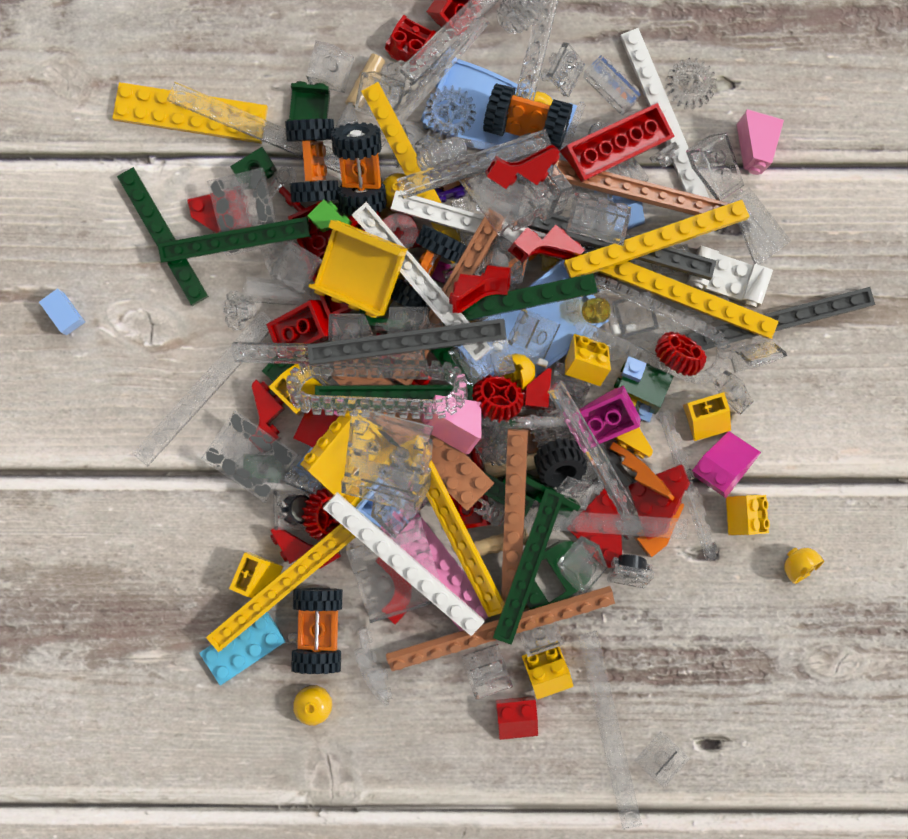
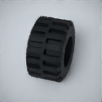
[534,438,587,489]

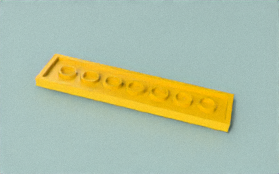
[112,82,268,144]

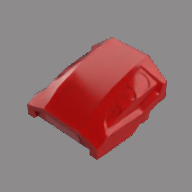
[385,15,436,66]

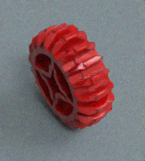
[655,331,707,376]
[472,373,524,423]
[301,488,341,541]

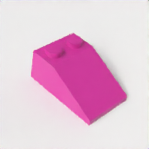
[569,385,641,449]
[692,431,761,498]

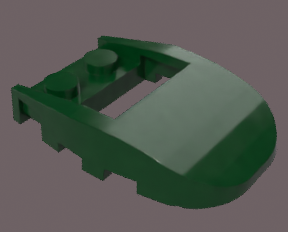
[526,540,592,610]

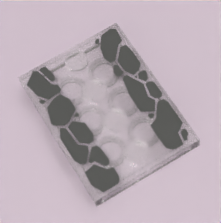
[207,167,282,257]
[201,410,299,503]

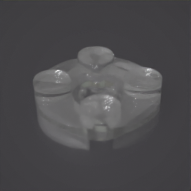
[383,213,418,250]

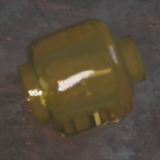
[582,298,611,324]

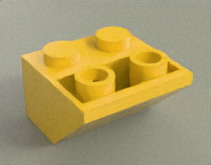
[565,334,611,386]
[269,362,323,416]
[683,392,731,441]
[726,495,770,535]
[229,552,284,598]
[522,643,574,700]

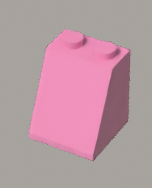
[737,109,784,175]
[421,395,481,454]

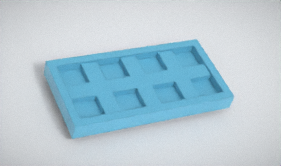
[199,612,286,686]

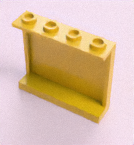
[309,220,408,318]
[300,403,402,508]

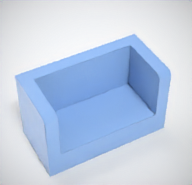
[39,288,85,335]

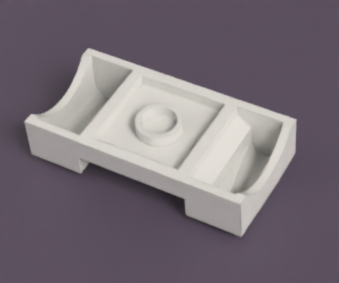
[686,245,773,308]

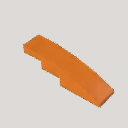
[610,442,675,501]

